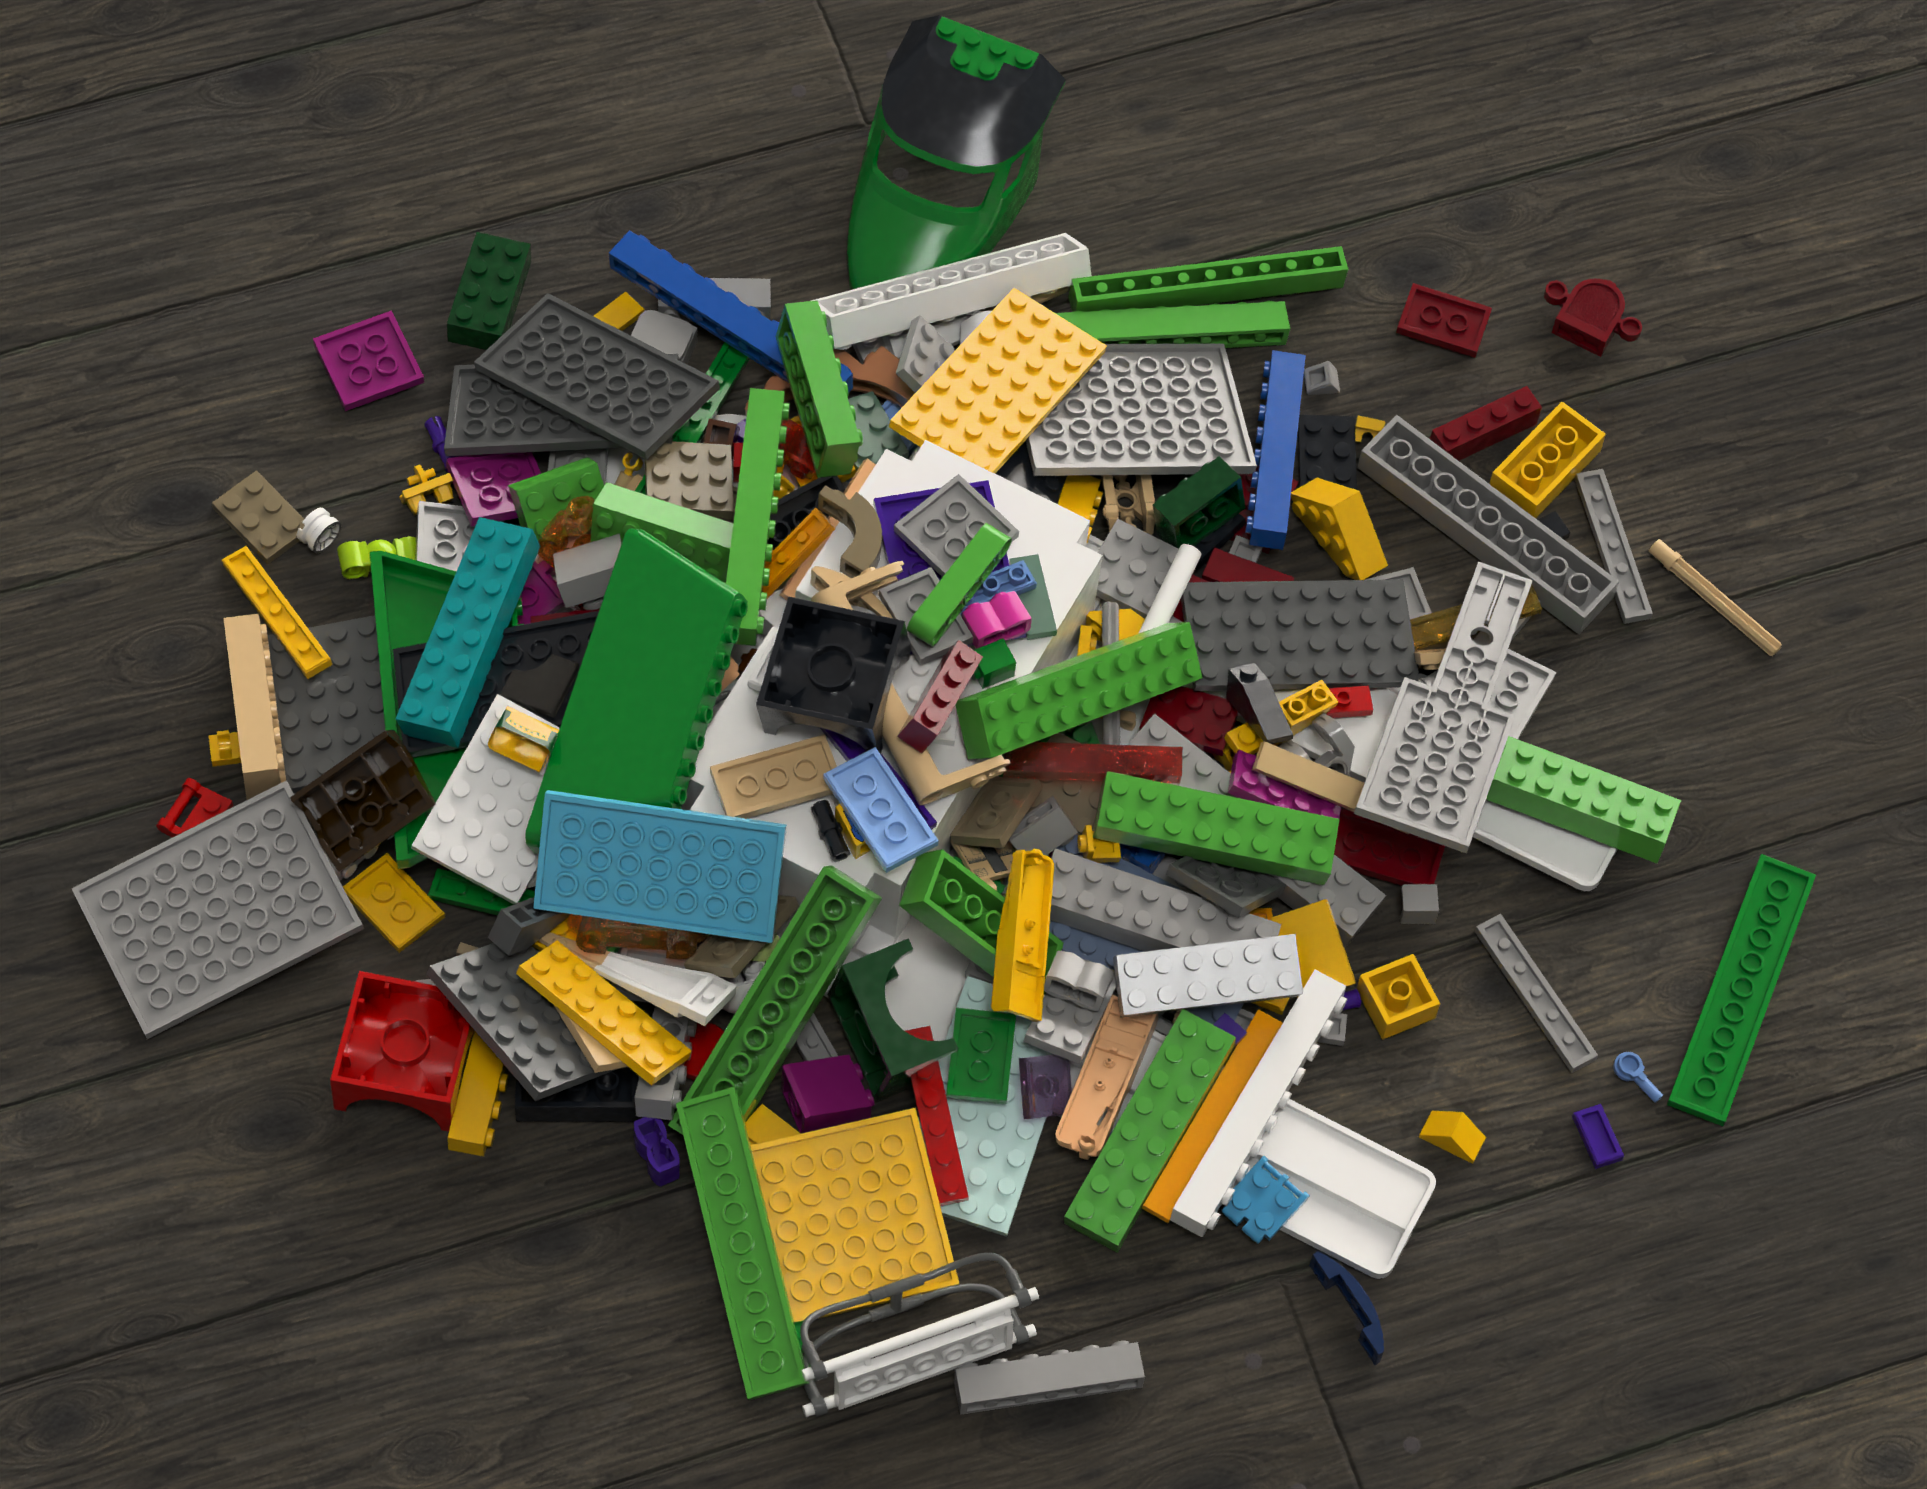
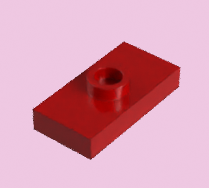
[1326,686,1374,718]

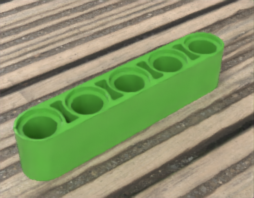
[907,523,1012,646]

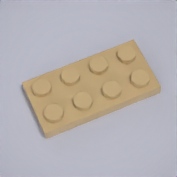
[710,734,837,819]

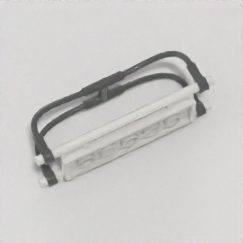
[800,1253,1039,1418]

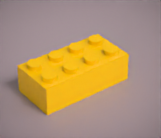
[1489,402,1606,518]

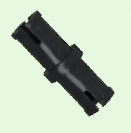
[811,800,850,862]

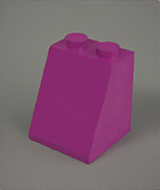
[781,1054,875,1134]

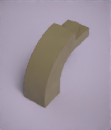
[818,485,882,578]

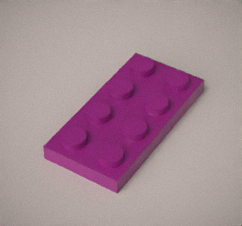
[1228,750,1341,833]

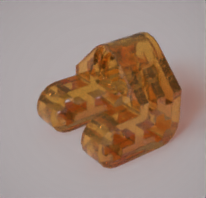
[538,496,595,568]

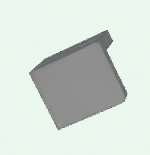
[1400,884,1439,924]

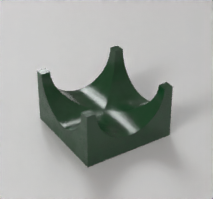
[827,938,958,1102]

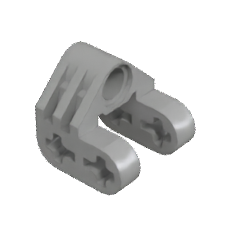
[1278,713,1355,776]

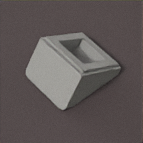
[1304,361,1340,395]

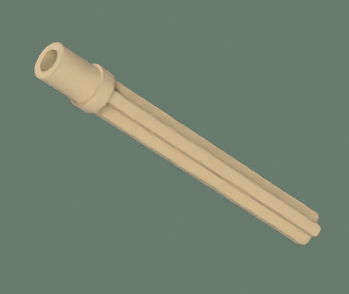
[1649,539,1782,656]

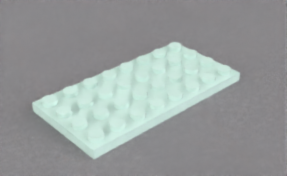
[918,976,1066,1237]

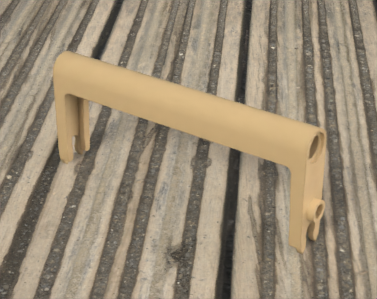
[811,561,1011,805]

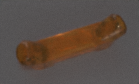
[567,914,708,959]

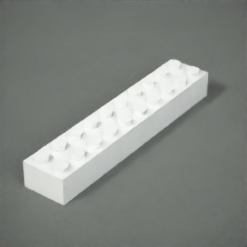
[812,233,1092,350]

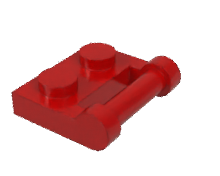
[156,778,233,838]

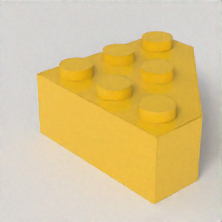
[1291,478,1388,580]

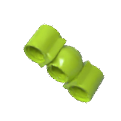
[337,536,416,579]

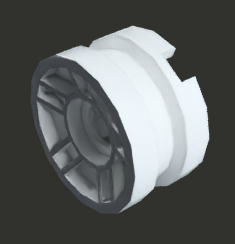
[297,508,342,553]

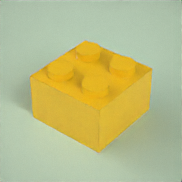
[1356,954,1440,1040]

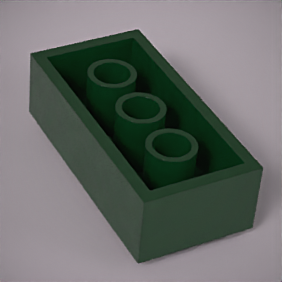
[447,232,531,350]

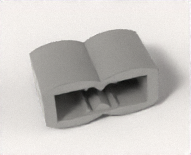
[1044,951,1114,1011]

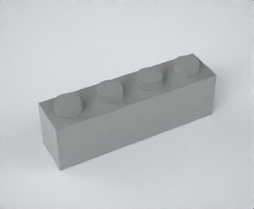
[658,278,771,321]

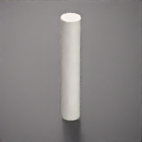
[1138,544,1201,634]

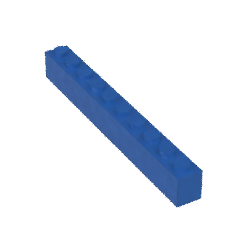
[609,230,853,394]

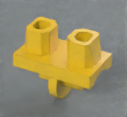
[399,464,454,516]

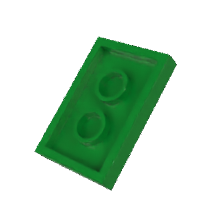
[946,1008,1016,1104]

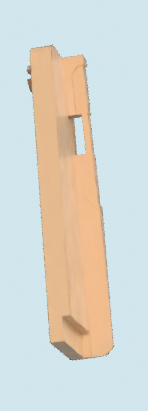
[1055,995,1158,1160]

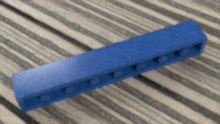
[1245,350,1306,550]

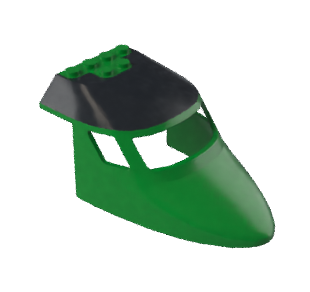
[846,15,1066,290]

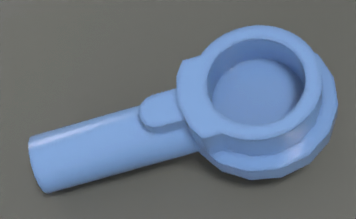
[1613,1052,1663,1103]

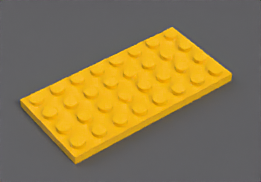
[889,288,1107,474]

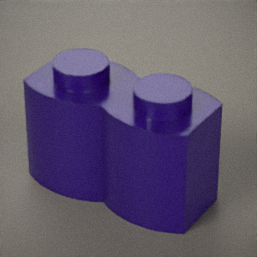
[634,1117,680,1187]

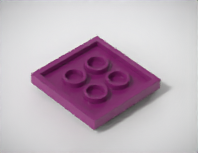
[313,310,424,411]
[446,452,541,526]

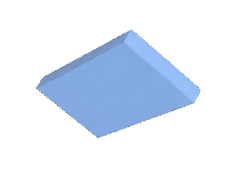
[823,747,939,873]

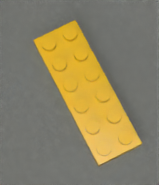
[516,940,692,1086]

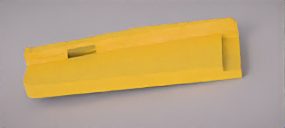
[991,848,1054,1022]

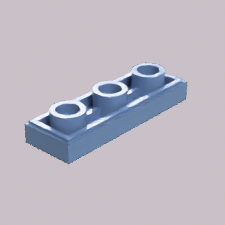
[960,560,1037,617]

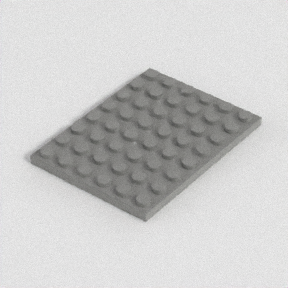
[1026,344,1257,476]
[71,780,364,1039]

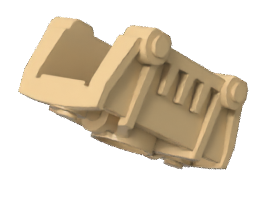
[1101,475,1155,535]

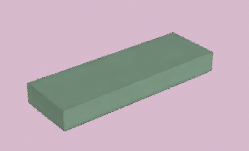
[1009,554,1057,640]

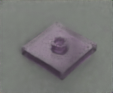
[1019,1054,1072,1119]

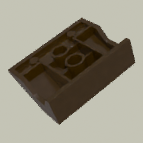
[290,730,436,872]

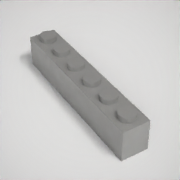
[954,1341,1145,1415]

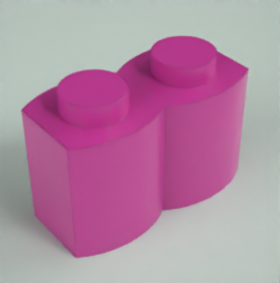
[962,591,1032,649]

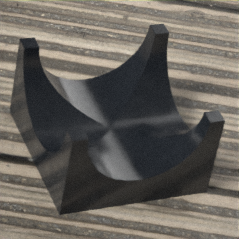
[756,597,911,754]

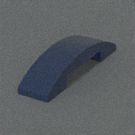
[1309,1251,1384,1365]

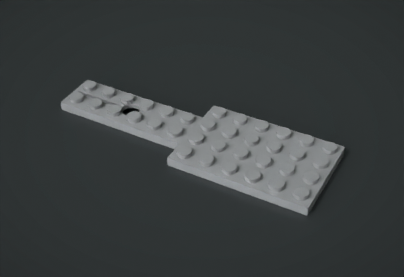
[1354,561,1533,854]

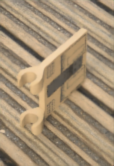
[950,839,1017,891]

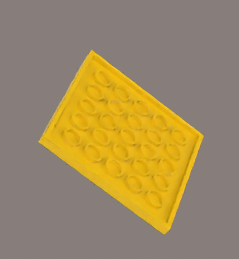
[750,1108,959,1323]

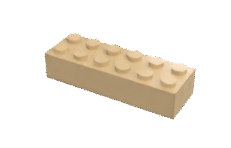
[224,614,286,800]

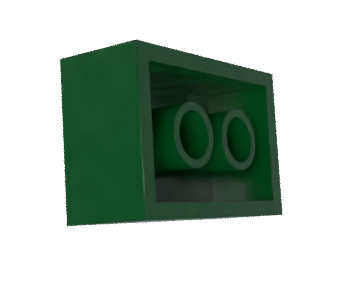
[1153,456,1245,549]

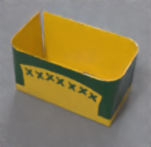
[488,706,559,773]

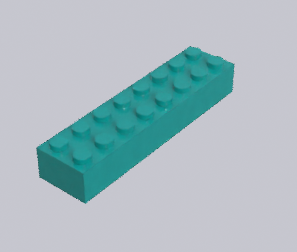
[396,517,540,748]

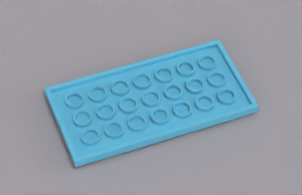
[533,790,787,943]

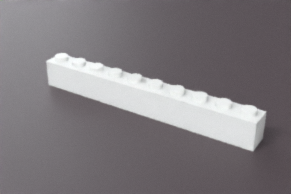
[1170,969,1347,1237]

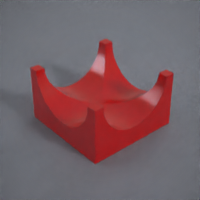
[330,971,475,1131]

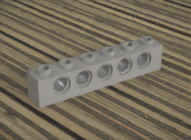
[635,1006,697,1120]

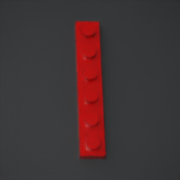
[905,1026,969,1206]

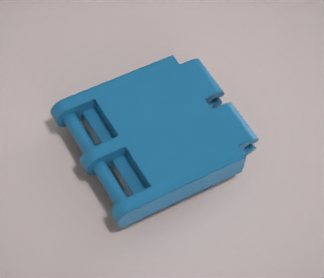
[1221,1156,1310,1244]

